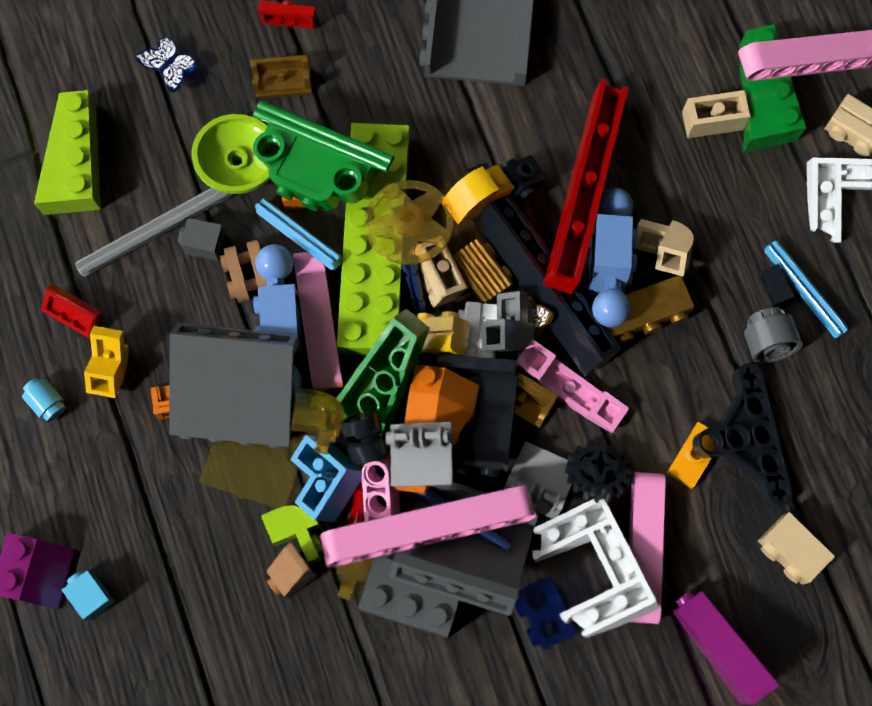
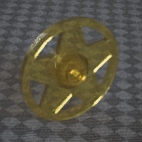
[364,180,454,265]

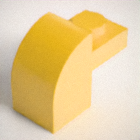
[442,165,514,225]
[84,326,129,398]

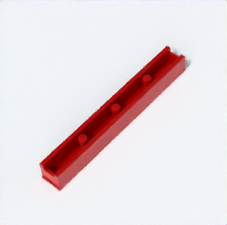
[543,79,629,294]

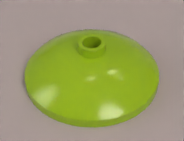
[192,114,270,194]

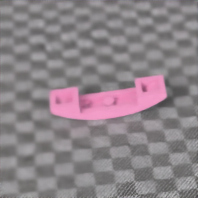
[516,339,629,433]

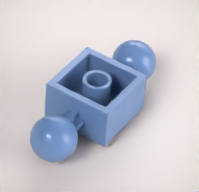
[588,188,638,328]
[253,244,304,396]

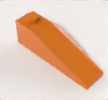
[395,365,480,494]

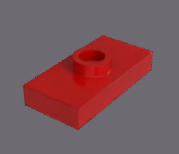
[258,1,317,29]
[41,284,102,339]

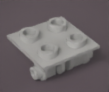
[386,422,453,487]
[503,441,572,519]

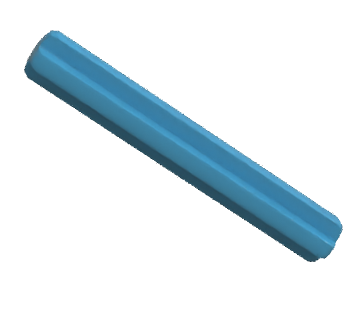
[255,199,342,270]
[764,240,848,338]

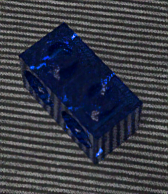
[514,576,577,651]

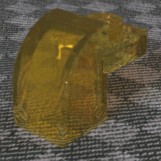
[291,388,344,454]

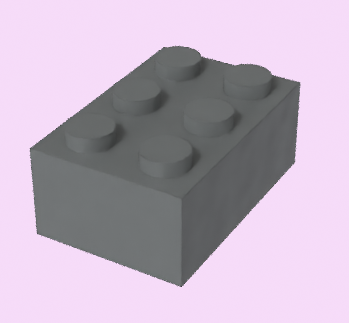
[358,553,459,638]

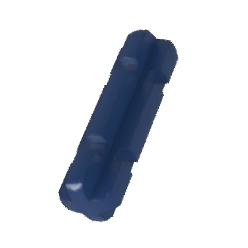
[401,256,426,314]

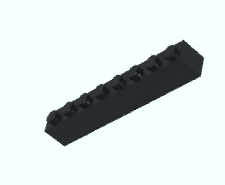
[456,162,622,376]

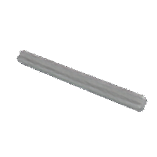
[75,188,233,277]

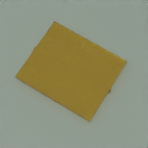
[199,400,319,509]

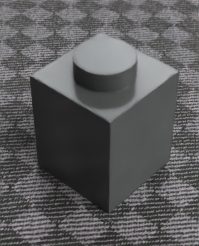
[178,218,226,261]

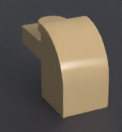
[634,219,694,277]

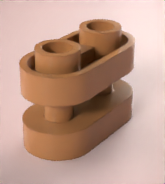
[220,239,267,303]

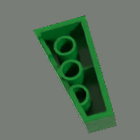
[740,25,806,153]
[330,309,430,437]

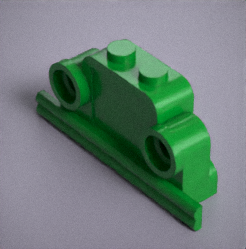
[253,100,395,211]

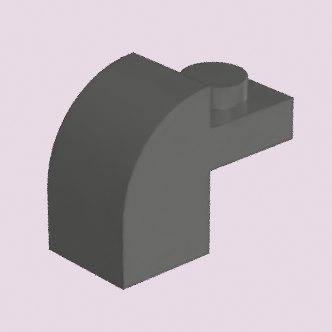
[482,291,535,353]

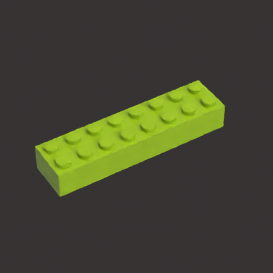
[337,123,410,357]

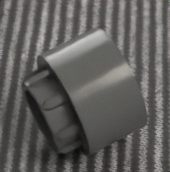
[744,307,803,364]

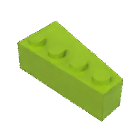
[34,90,101,215]

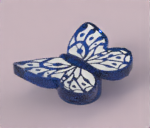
[135,37,196,93]

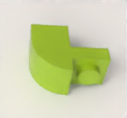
[261,505,323,565]

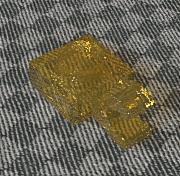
[336,558,374,601]

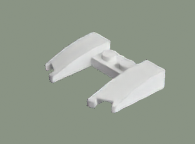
[807,158,872,243]
[532,497,659,638]

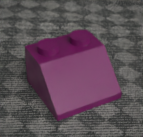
[0,532,76,610]

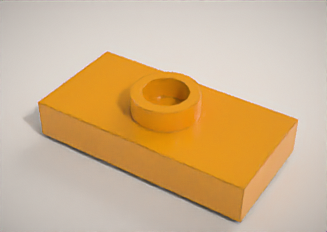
[666,422,714,489]

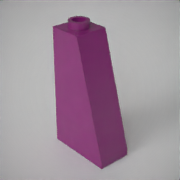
[672,591,779,705]

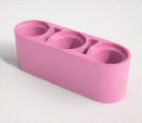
[362,455,401,522]

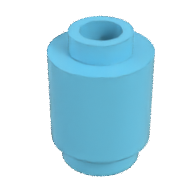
[22,378,67,423]

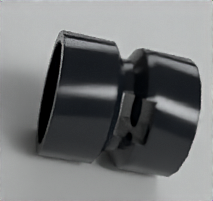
[339,410,390,465]

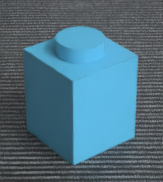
[62,570,115,621]

